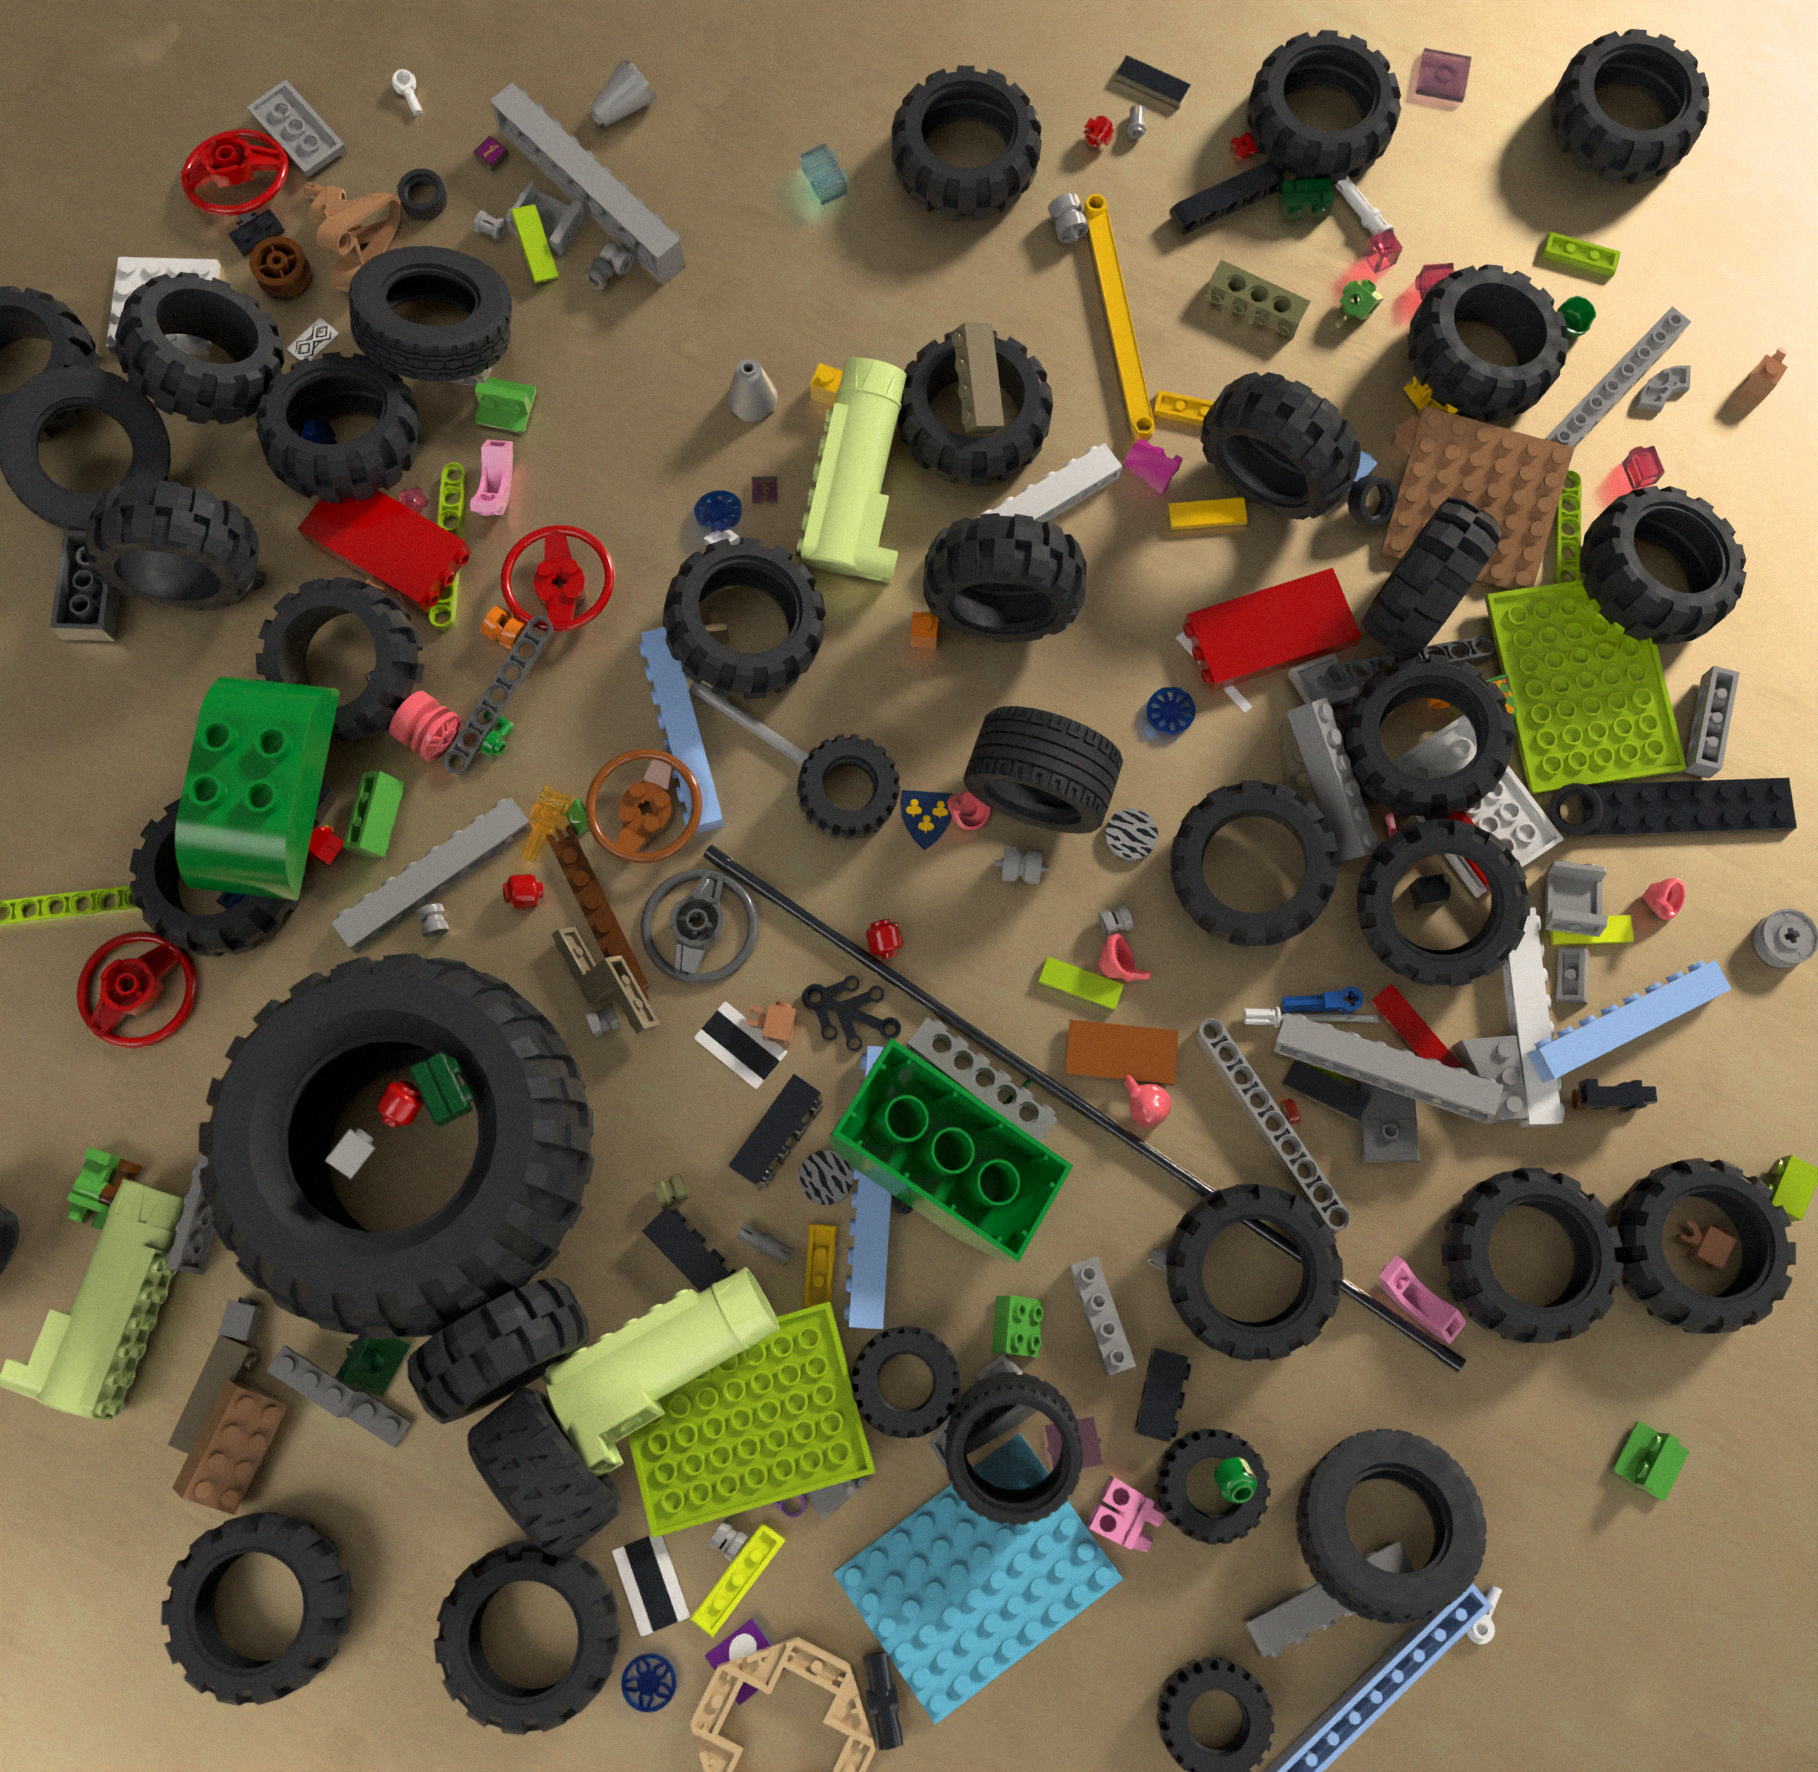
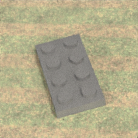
[247,79,347,178]
[167,1156,216,1275]

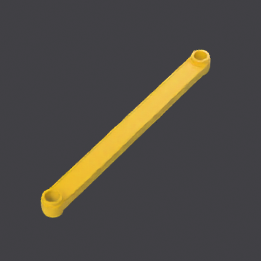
[1084,194,1155,442]

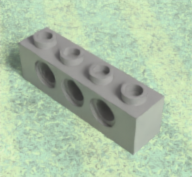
[1683,666,1740,779]
[1068,1256,1136,1376]

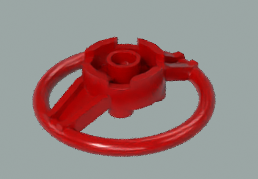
[181,129,289,216]
[501,525,615,633]
[76,931,197,1048]

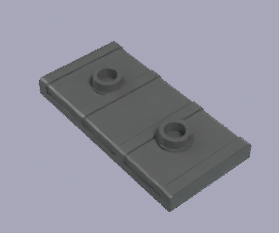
[1358,1080,1420,1163]

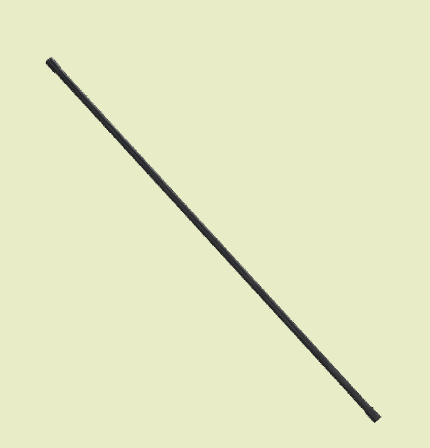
[703,844,1466,1373]

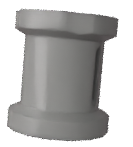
[474,210,506,241]

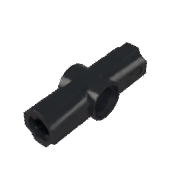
[862,1651,903,1750]

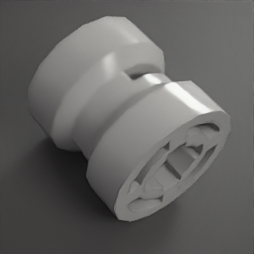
[599,241,634,276]
[416,903,449,938]
[1098,903,1134,937]
[585,1003,621,1038]
[708,1520,748,1561]

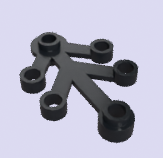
[802,975,901,1053]

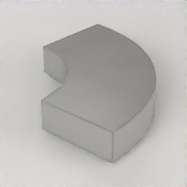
[1636,365,1691,412]

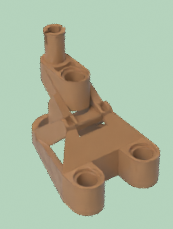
[303,182,403,293]

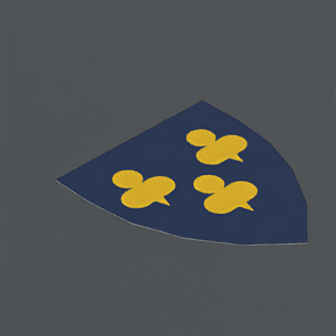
[901,790,954,851]

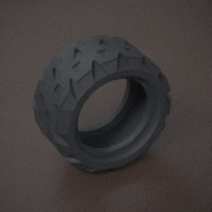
[468,1387,620,1558]

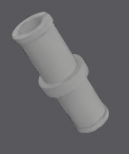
[737,1222,794,1265]

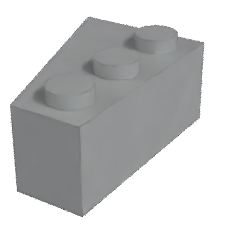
[1453,1035,1529,1124]

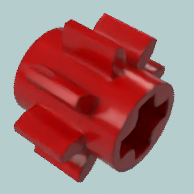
[1083,116,1115,148]

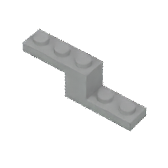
[267,1346,413,1448]

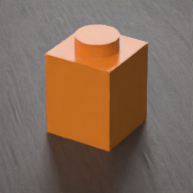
[910,611,939,649]

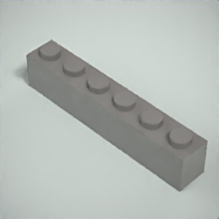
[1286,697,1379,862]
[1241,1539,1415,1658]

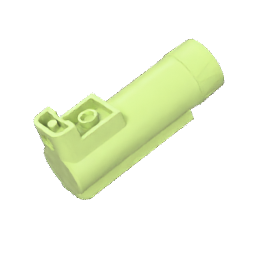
[795,357,906,584]
[0,1179,185,1420]
[542,1267,780,1477]

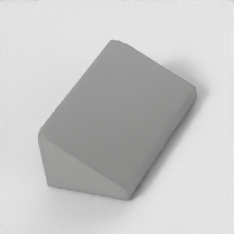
[1556,948,1590,1004]

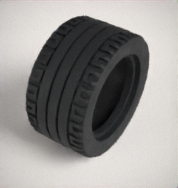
[964,706,1123,834]

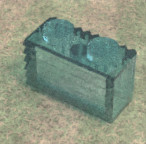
[799,143,849,205]

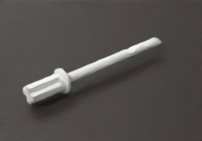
[1243,1006,1380,1028]

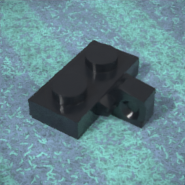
[228,203,285,257]

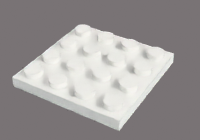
[106,257,220,354]

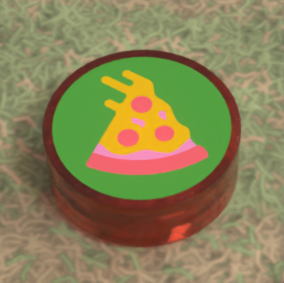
[1280,1098,1300,1127]

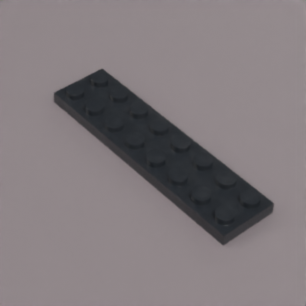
[1577,778,1797,838]

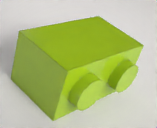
[1766,1155,1818,1222]

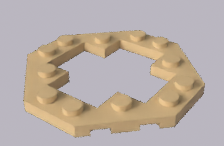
[690,1637,876,1772]

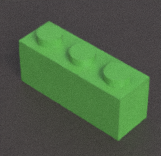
[342,771,404,858]

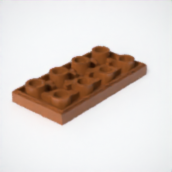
[1065,1019,1179,1086]

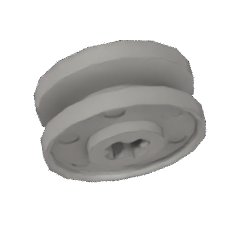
[1753,909,1818,968]

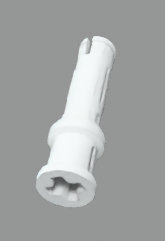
[1335,176,1394,244]

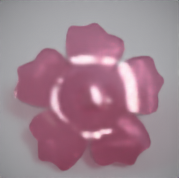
[399,486,429,514]

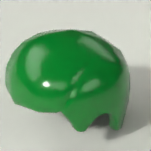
[1557,295,1596,338]

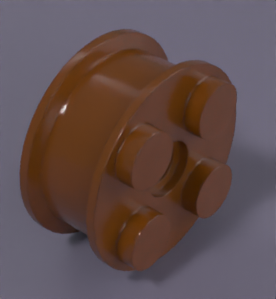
[249,236,311,298]

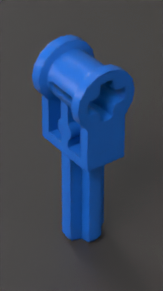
[1281,986,1364,1014]

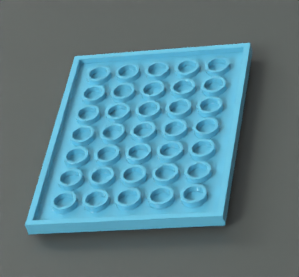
[833,1433,1123,1725]

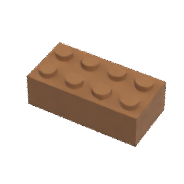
[172,1378,289,1515]

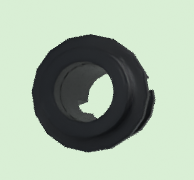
[893,1197,913,1215]

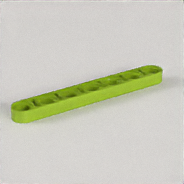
[429,462,467,631]
[1554,470,1582,584]
[0,885,142,928]

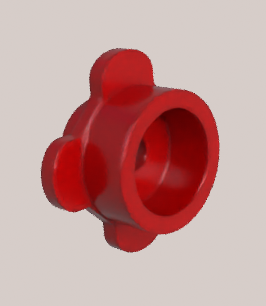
[1231,132,1258,159]

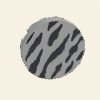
[1105,808,1158,861]
[798,1150,853,1206]

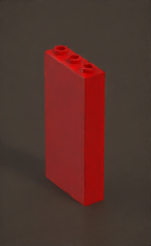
[297,490,472,613]
[1183,567,1362,692]

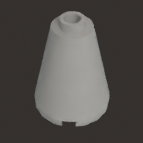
[590,58,658,127]
[728,358,778,422]

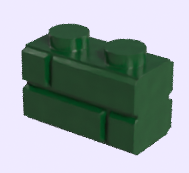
[1277,178,1334,220]
[410,1053,474,1127]

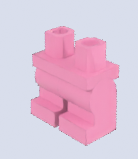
[1085,1476,1165,1552]

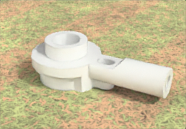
[392,69,422,116]
[1466,1585,1502,1644]

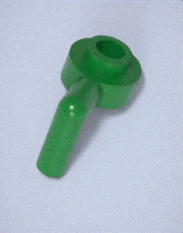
[481,711,513,758]

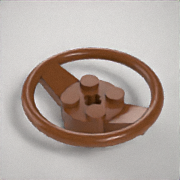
[585,749,702,864]

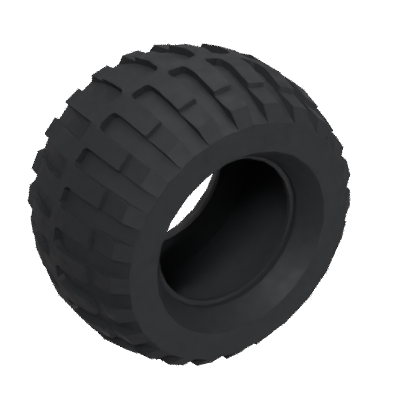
[199,953,595,1340]

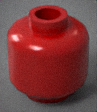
[503,874,544,910]
[865,918,904,959]
[377,1080,424,1128]

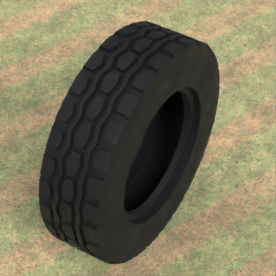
[349,246,512,382]
[0,366,171,531]
[1295,1429,1487,1624]

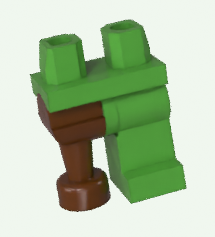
[67,1147,142,1230]

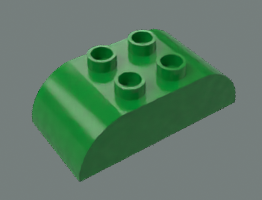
[175,676,340,901]
[829,1038,1073,1263]

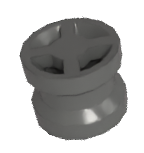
[583,258,615,290]

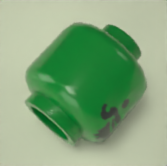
[1214,1457,1257,1503]

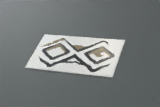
[287,317,339,361]

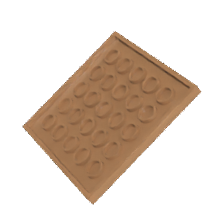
[1380,406,1575,591]

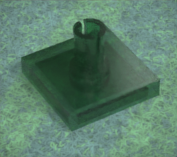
[335,1335,411,1397]

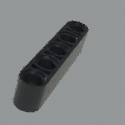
[1169,161,1285,234]

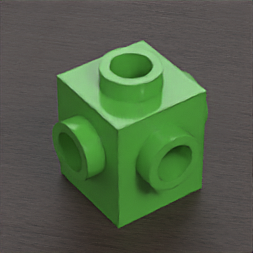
[1339,279,1384,320]

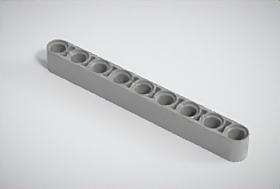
[1196,1018,1350,1233]

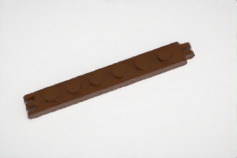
[546,825,650,1000]

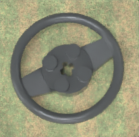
[641,869,759,984]

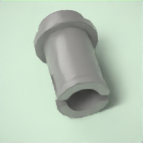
[1127,105,1146,139]

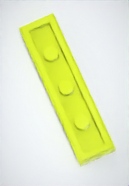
[690,1522,786,1638]

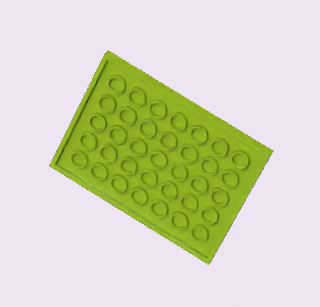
[1484,579,1687,795]
[628,1302,876,1538]

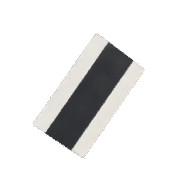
[694,1002,787,1089]
[612,1535,690,1636]

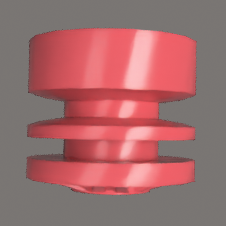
[389,691,461,761]

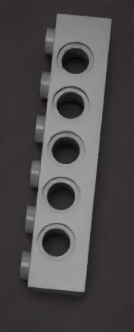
[907,1017,1058,1142]

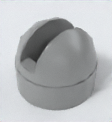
[1147,1246,1167,1271]

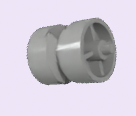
[1048,193,1089,243]
[995,846,1049,885]

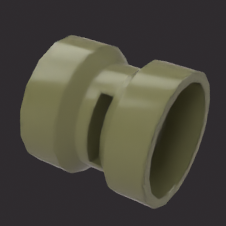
[653,1173,689,1209]

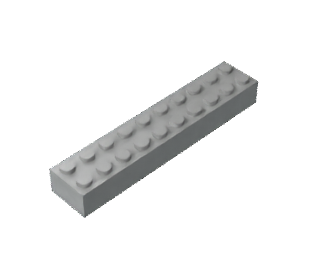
[490,82,685,285]

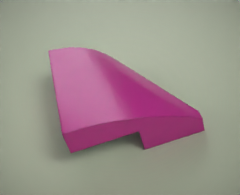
[1124,439,1183,495]

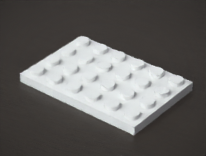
[1392,715,1564,898]

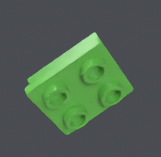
[475,377,537,434]
[991,1295,1043,1357]
[1612,1421,1689,1501]

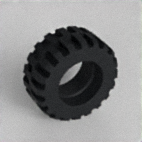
[797,734,900,840]
[851,1326,961,1439]
[1155,1429,1271,1545]
[1156,1657,1275,1772]

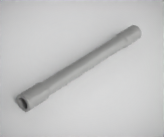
[689,681,809,767]

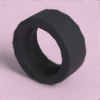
[397,168,447,219]
[1347,476,1398,526]
[1549,783,1604,836]

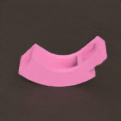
[470,440,513,516]
[1378,1255,1467,1345]

